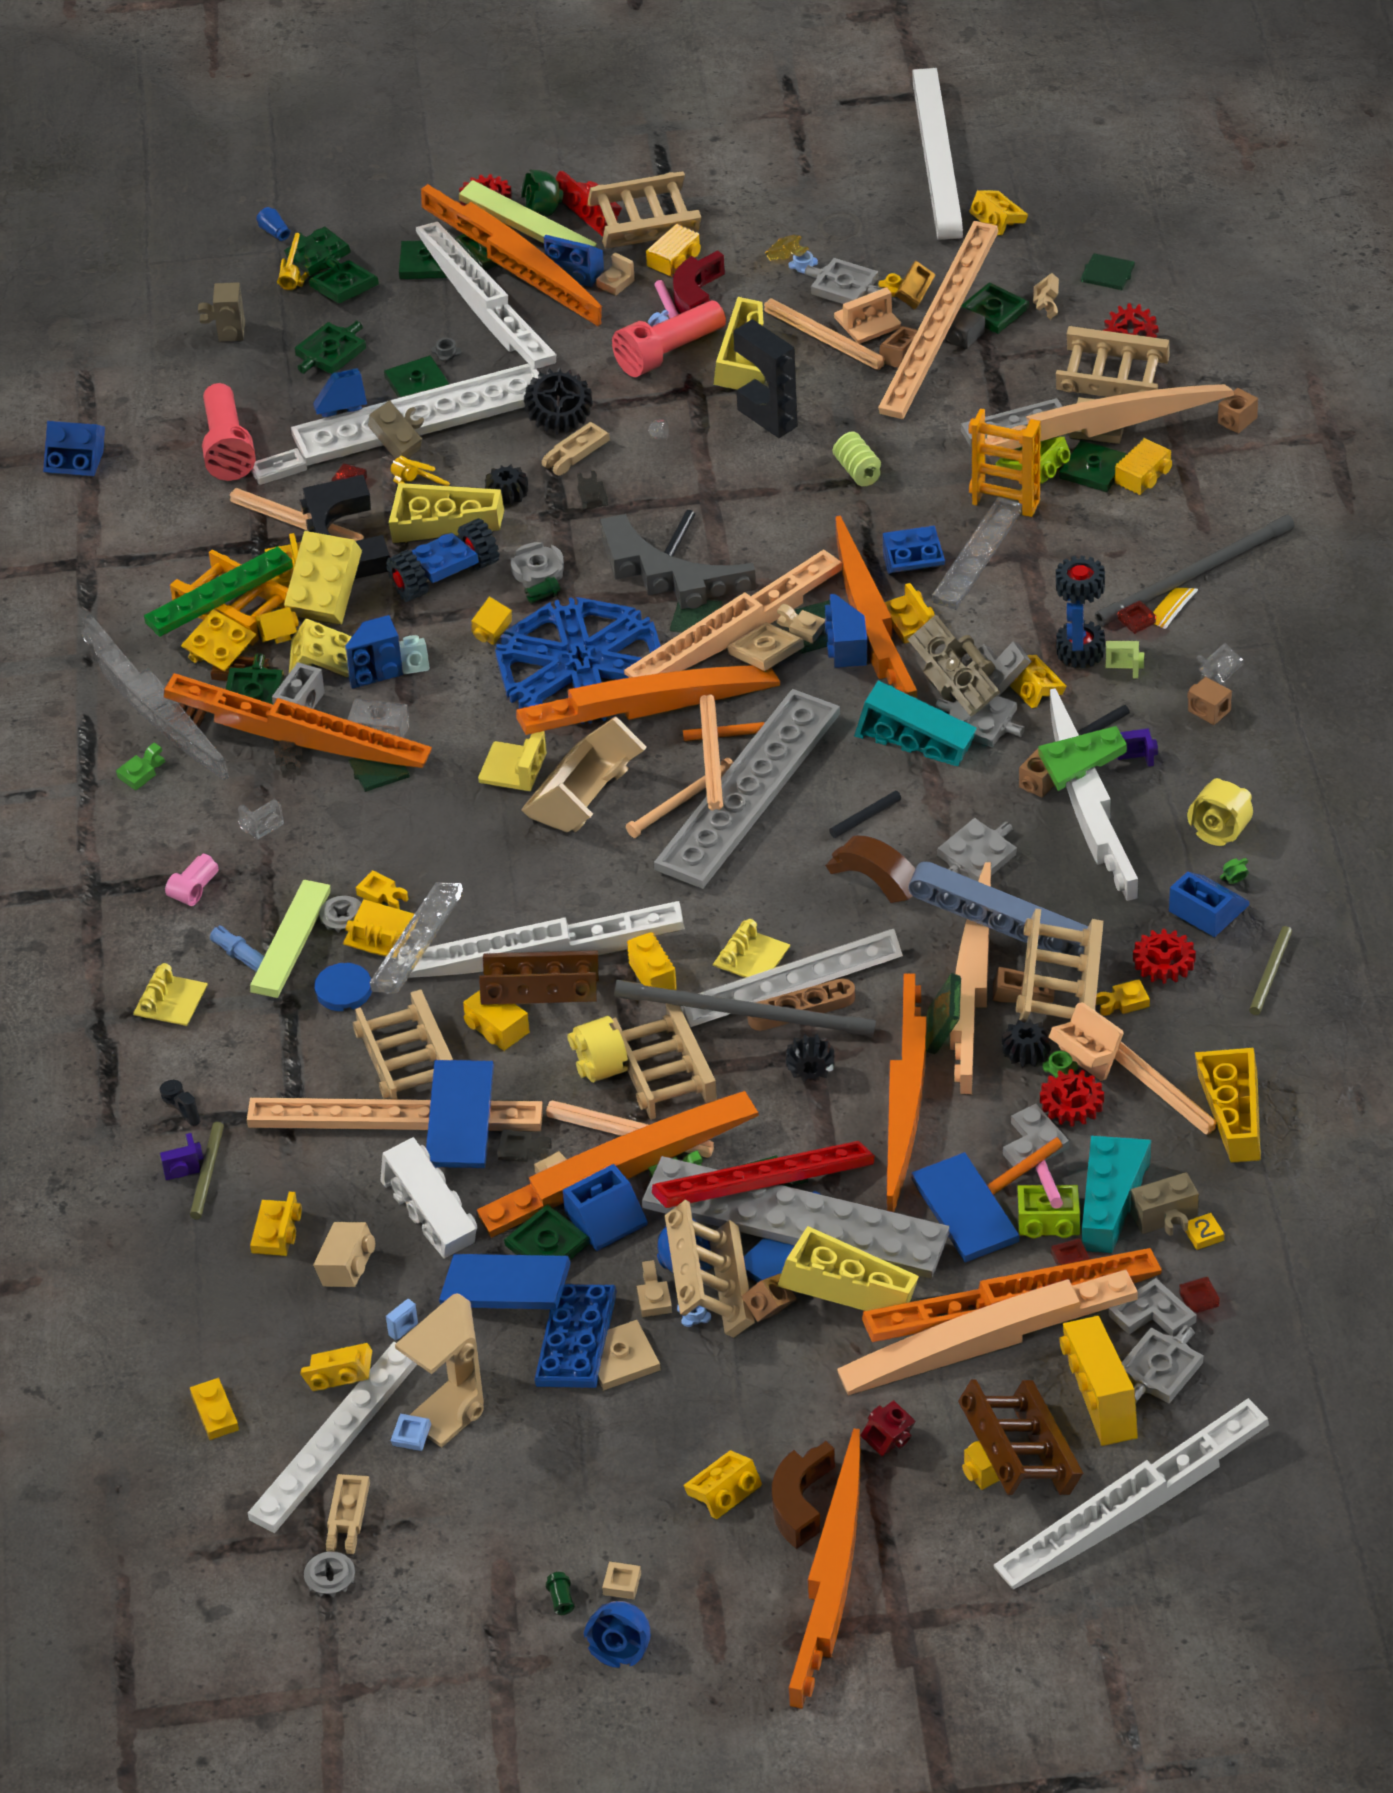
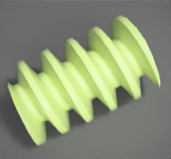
[832,432,881,486]

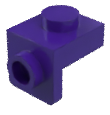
[1117,728,1158,767]
[160,1133,204,1180]

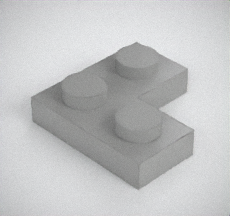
[966,641,1031,696]
[1003,1104,1069,1167]
[1109,1278,1196,1336]

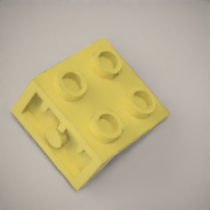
[289,619,351,677]
[478,731,547,791]

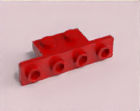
[556,171,622,237]

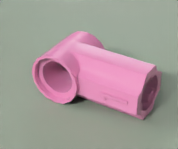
[165,853,219,906]

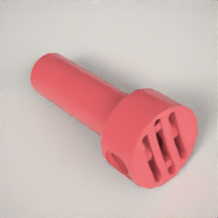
[612,300,726,377]
[202,383,256,481]

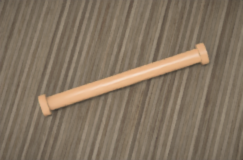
[626,758,733,838]

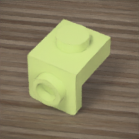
[1106,641,1144,679]

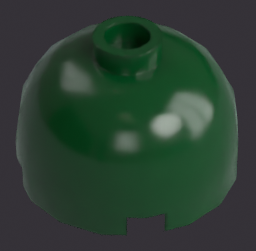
[521,169,563,217]

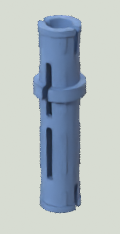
[210,925,265,972]

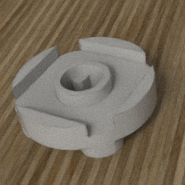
[511,542,564,588]

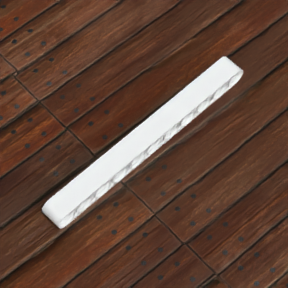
[912,68,963,240]

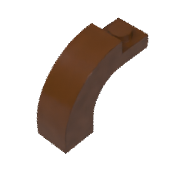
[825,835,915,903]
[772,1441,835,1549]

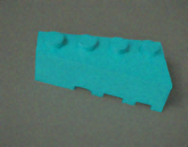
[854,680,977,767]
[1082,1136,1151,1253]

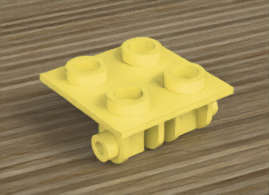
[713,919,790,978]
[133,963,208,1026]

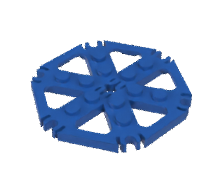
[495,597,661,724]

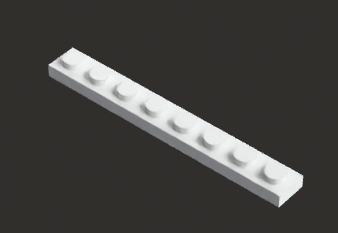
[681,929,903,1027]
[248,1342,417,1533]

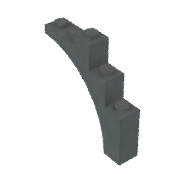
[600,514,756,611]

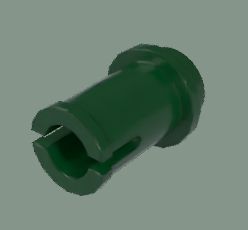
[524,577,560,604]
[545,1572,575,1615]

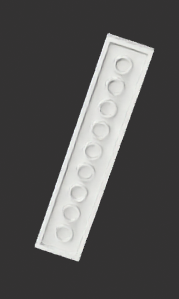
[291,363,539,466]

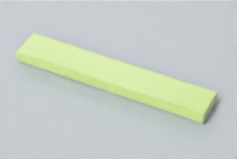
[459,180,597,247]
[250,880,330,998]

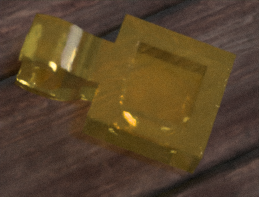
[765,234,809,261]

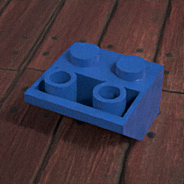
[543,235,604,287]
[313,368,367,417]
[43,421,105,476]
[883,526,945,574]
[825,594,867,668]
[345,615,403,689]
[1169,872,1250,937]
[563,1164,648,1251]

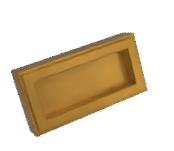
[895,260,935,310]

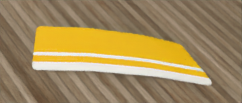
[1148,588,1198,629]

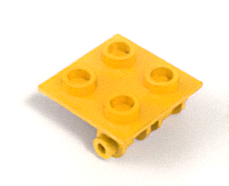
[181,609,256,672]
[343,899,417,960]

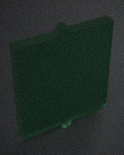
[1081,253,1135,290]
[670,600,722,632]
[348,758,410,792]

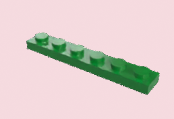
[144,546,293,637]

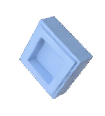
[386,1299,418,1341]
[391,1414,431,1451]

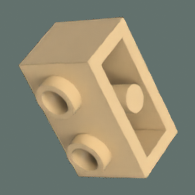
[313,1222,376,1287]

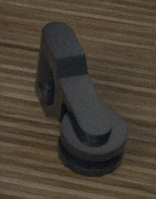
[159,1079,201,1126]

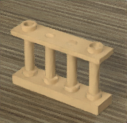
[588,171,701,249]
[1056,326,1170,397]
[1016,909,1103,1023]
[353,990,453,1100]
[611,1004,717,1120]
[665,1200,755,1338]

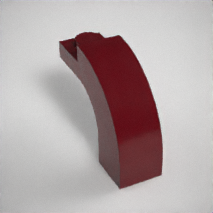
[673,250,725,314]

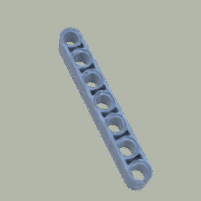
[908,862,1088,957]

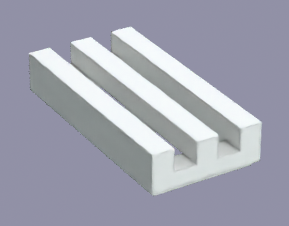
[251,448,307,485]

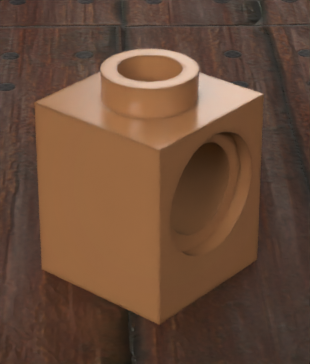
[1218,388,1258,434]
[1187,676,1232,725]
[1019,748,1055,798]
[741,1273,797,1322]

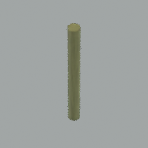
[1249,926,1292,1015]
[190,1122,224,1220]

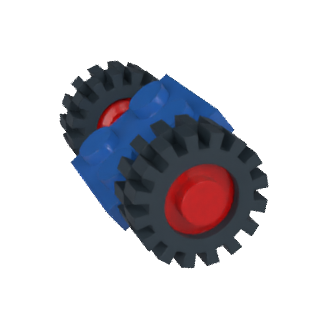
[386,518,500,602]
[1056,556,1105,668]

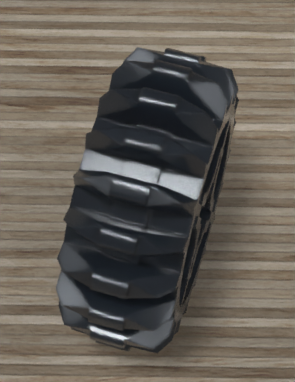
[524,368,593,435]

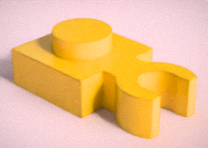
[356,871,408,909]
[1096,979,1150,1016]

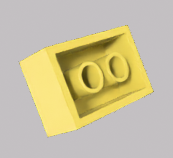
[284,531,362,625]

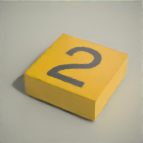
[1185,1213,1225,1250]

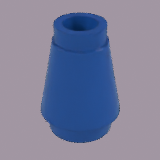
[256,207,290,241]

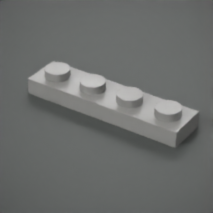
[961,398,1062,447]

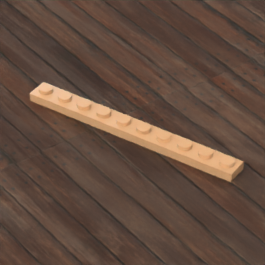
[878,221,998,419]
[247,1098,543,1131]

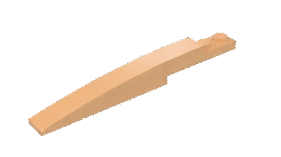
[985,384,1234,456]
[624,549,842,678]
[950,862,991,1094]
[837,1270,1138,1396]

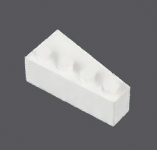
[381,1137,478,1259]

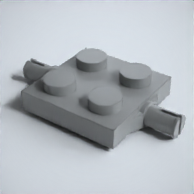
[805,258,883,304]
[936,696,1025,748]
[937,818,1017,881]
[1122,1325,1204,1404]

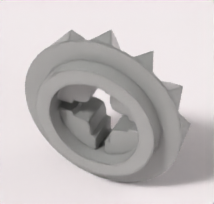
[319,896,361,933]
[304,1552,355,1597]

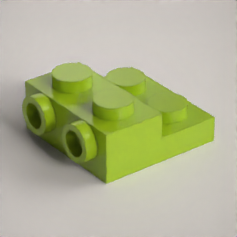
[995,437,1071,484]
[1018,1185,1080,1238]

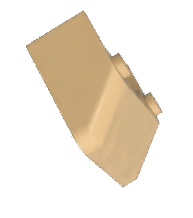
[522,716,647,832]
[395,1293,484,1448]

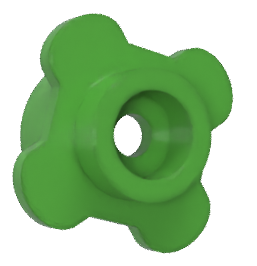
[1220,858,1249,884]
[1043,1051,1078,1078]

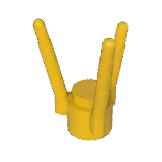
[277,233,309,290]
[391,456,450,486]

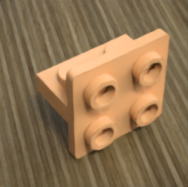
[834,287,901,344]
[1049,1002,1124,1081]

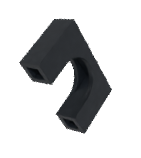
[733,319,798,438]
[299,474,390,579]

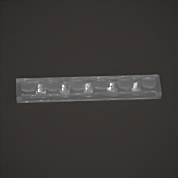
[932,497,1022,610]
[369,882,464,994]

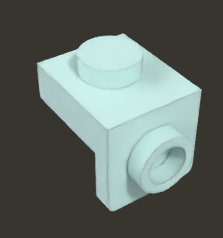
[399,635,430,674]

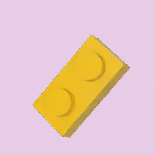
[190,1378,239,1440]

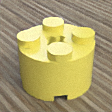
[1187,778,1253,846]
[567,1016,628,1083]

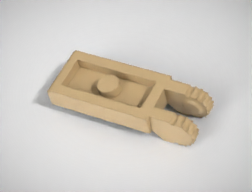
[541,422,610,476]
[326,1474,370,1554]

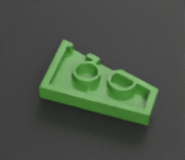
[1038,726,1127,791]

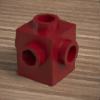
[860,1400,916,1457]

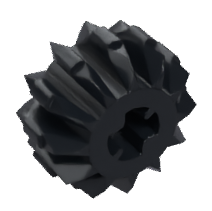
[485,464,528,506]
[1002,1018,1051,1068]
[786,1033,835,1082]

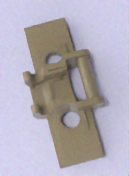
[907,615,1000,717]

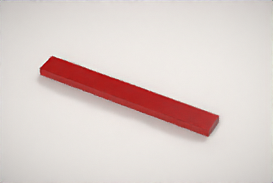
[652,1141,875,1208]

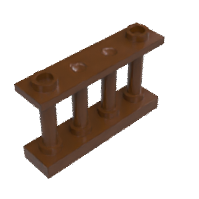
[479,950,599,1005]
[958,1379,1084,1495]

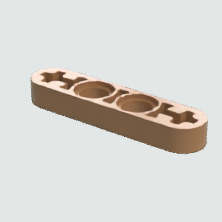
[747,978,855,1031]

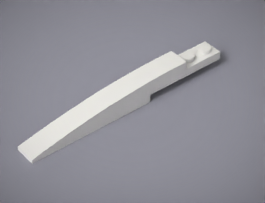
[416,222,556,369]
[1050,688,1138,901]
[398,901,685,978]
[994,1398,1269,1590]

